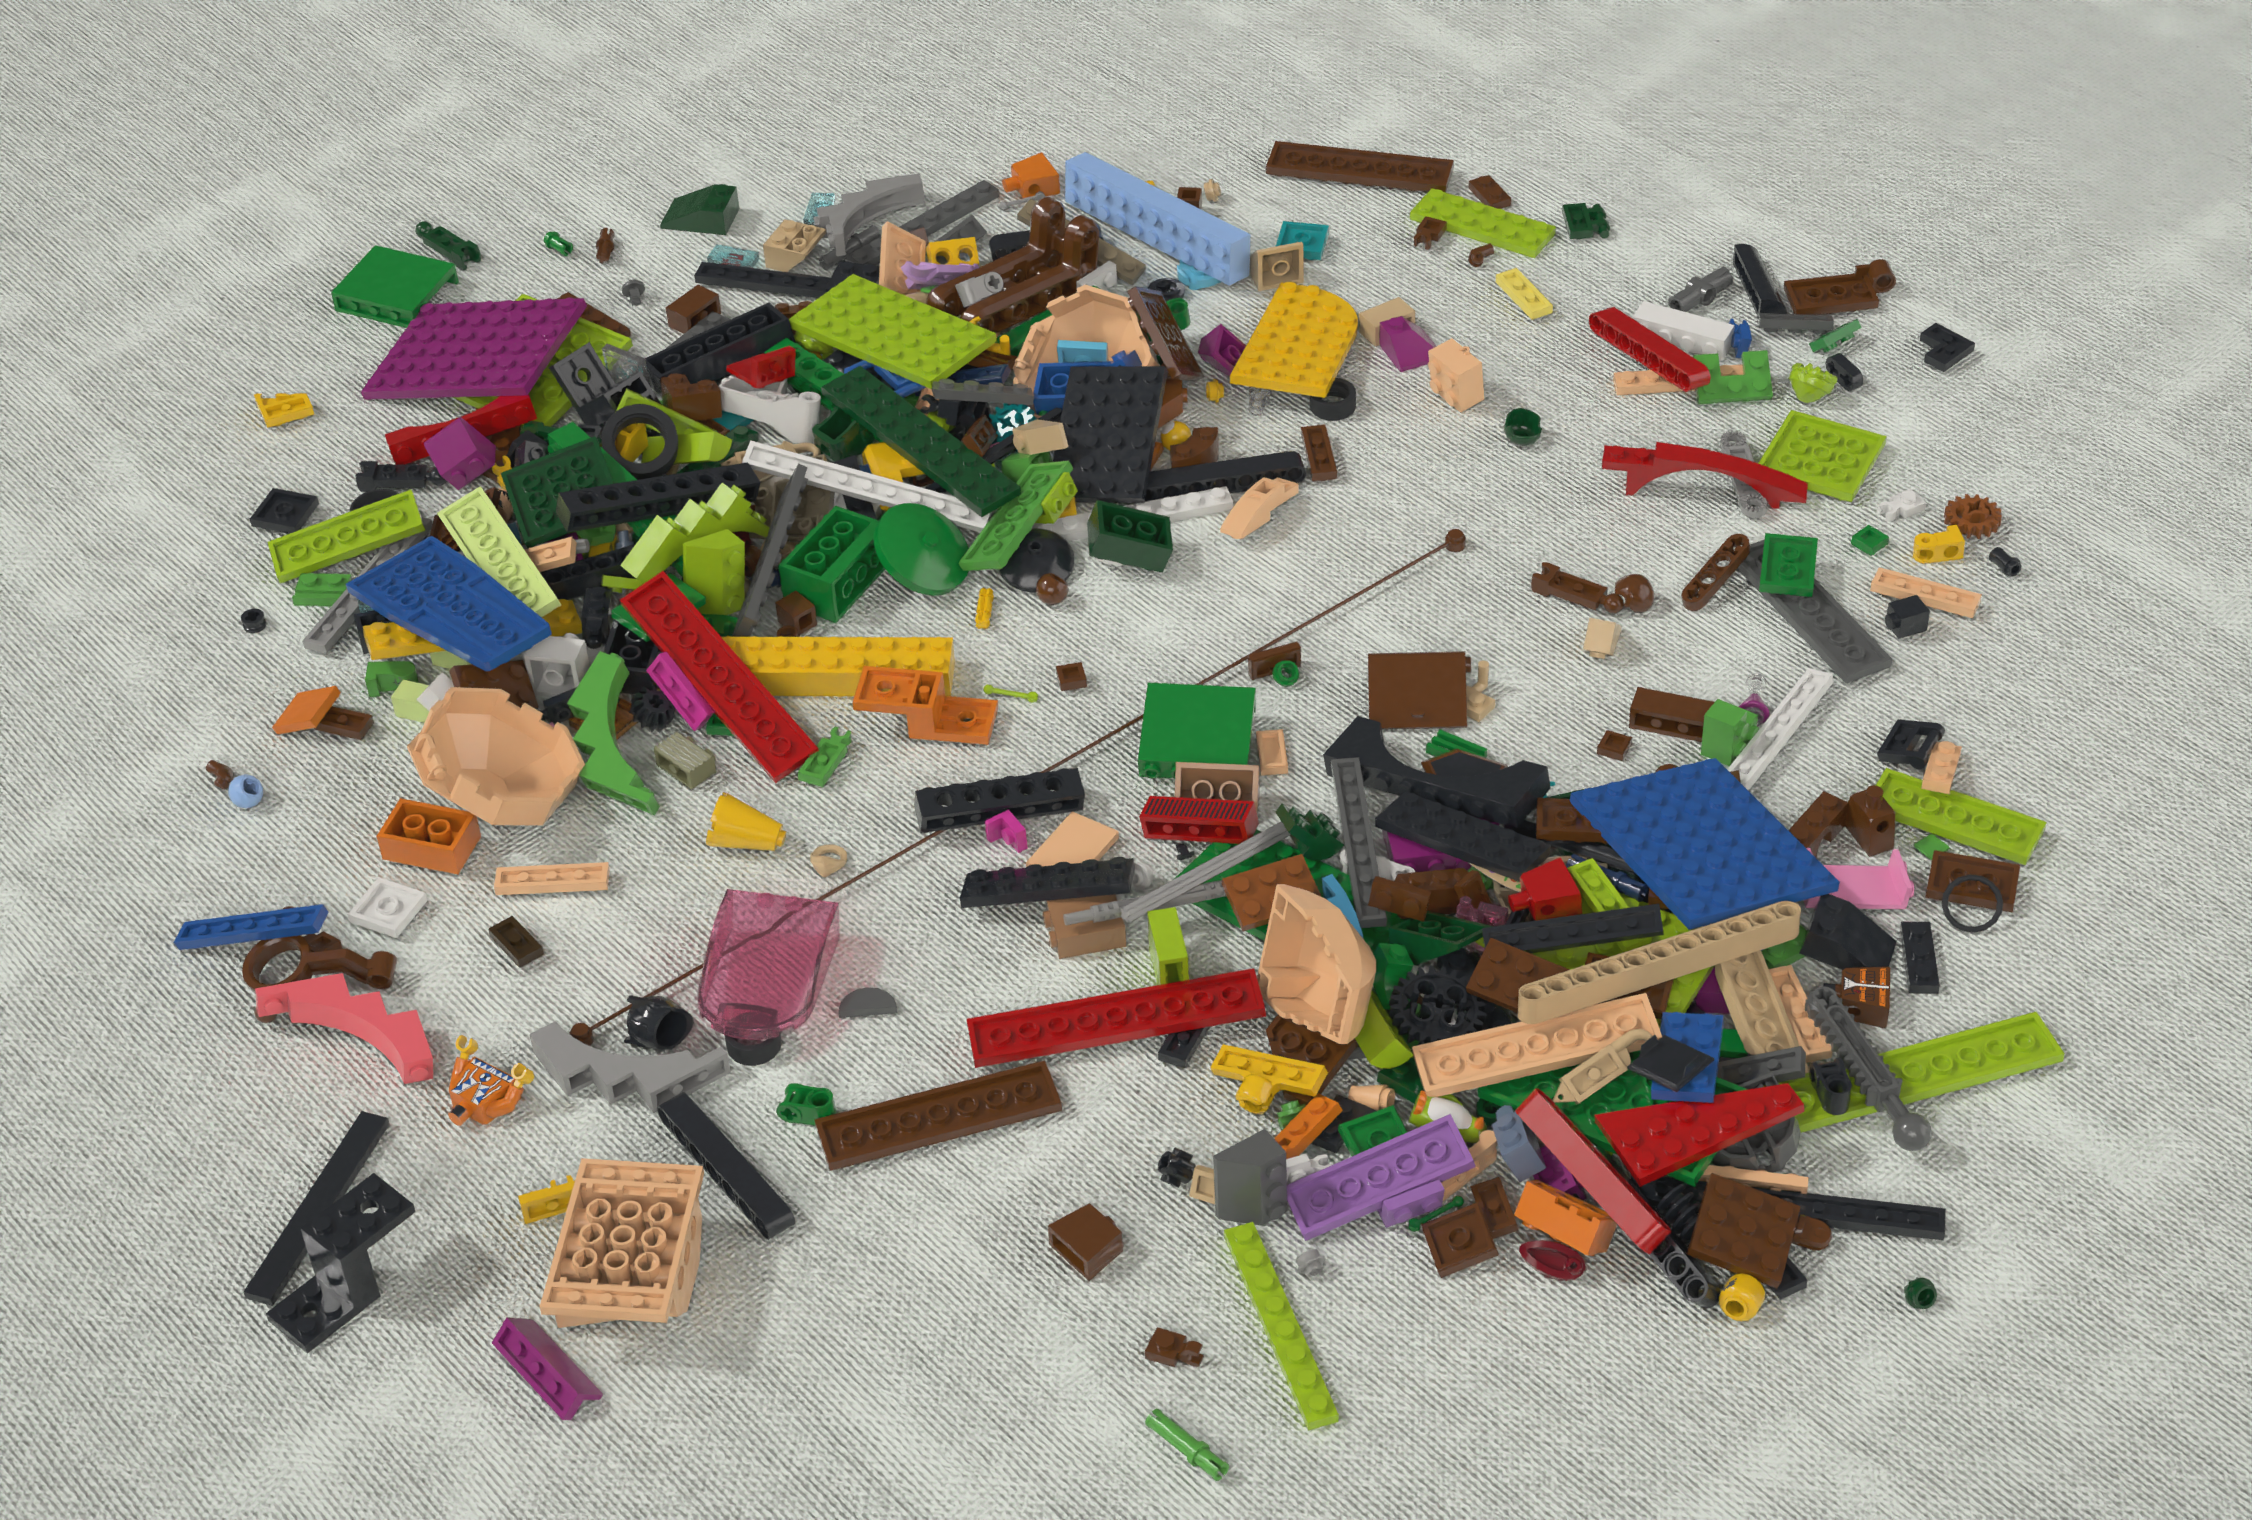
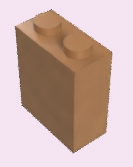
[1043,895,1126,959]

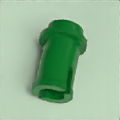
[544,231,573,256]

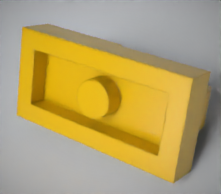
[518,1175,575,1224]

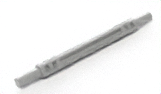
[1063,880,1227,926]

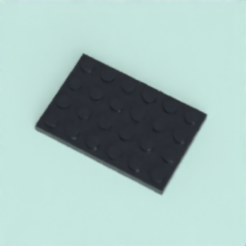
[1053,366,1168,503]

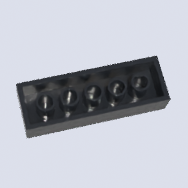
[641,302,796,397]

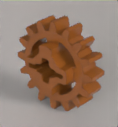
[1944,494,2002,539]

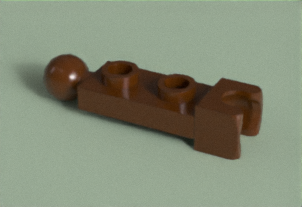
[1531,562,1624,614]

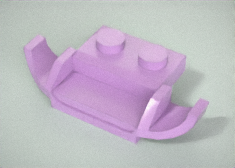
[901,261,979,289]

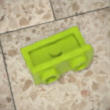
[1035,472,1078,524]

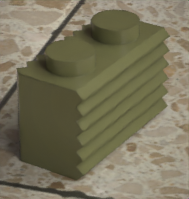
[654,731,716,790]

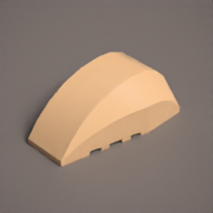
[1257,884,1376,1044]

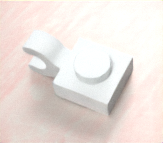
[1286,1154,1333,1185]

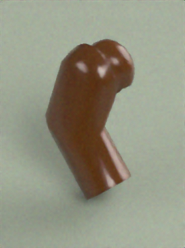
[1468,243,1494,267]
[206,760,234,790]

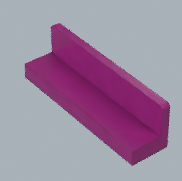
[492,1317,603,1420]

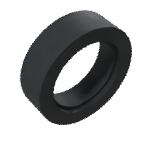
[602,404,678,480]

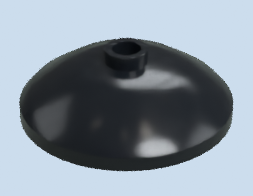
[998,528,1074,593]

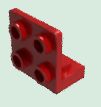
[727,346,796,389]

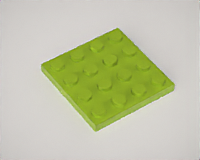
[1758,410,1887,502]

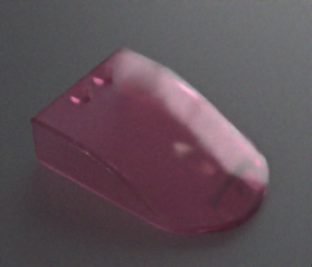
[697,889,840,1040]

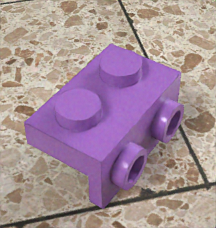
[1377,1179,1445,1228]

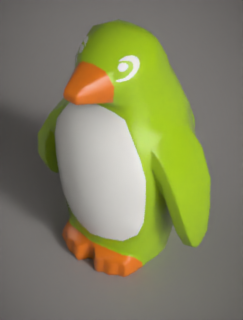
[1408,1091,1487,1143]

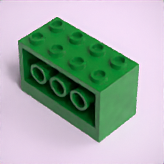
[779,506,885,623]

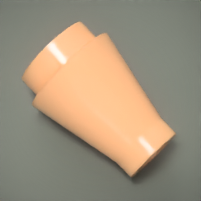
[1348,1085,1395,1111]

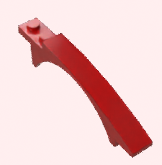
[1602,442,1808,509]

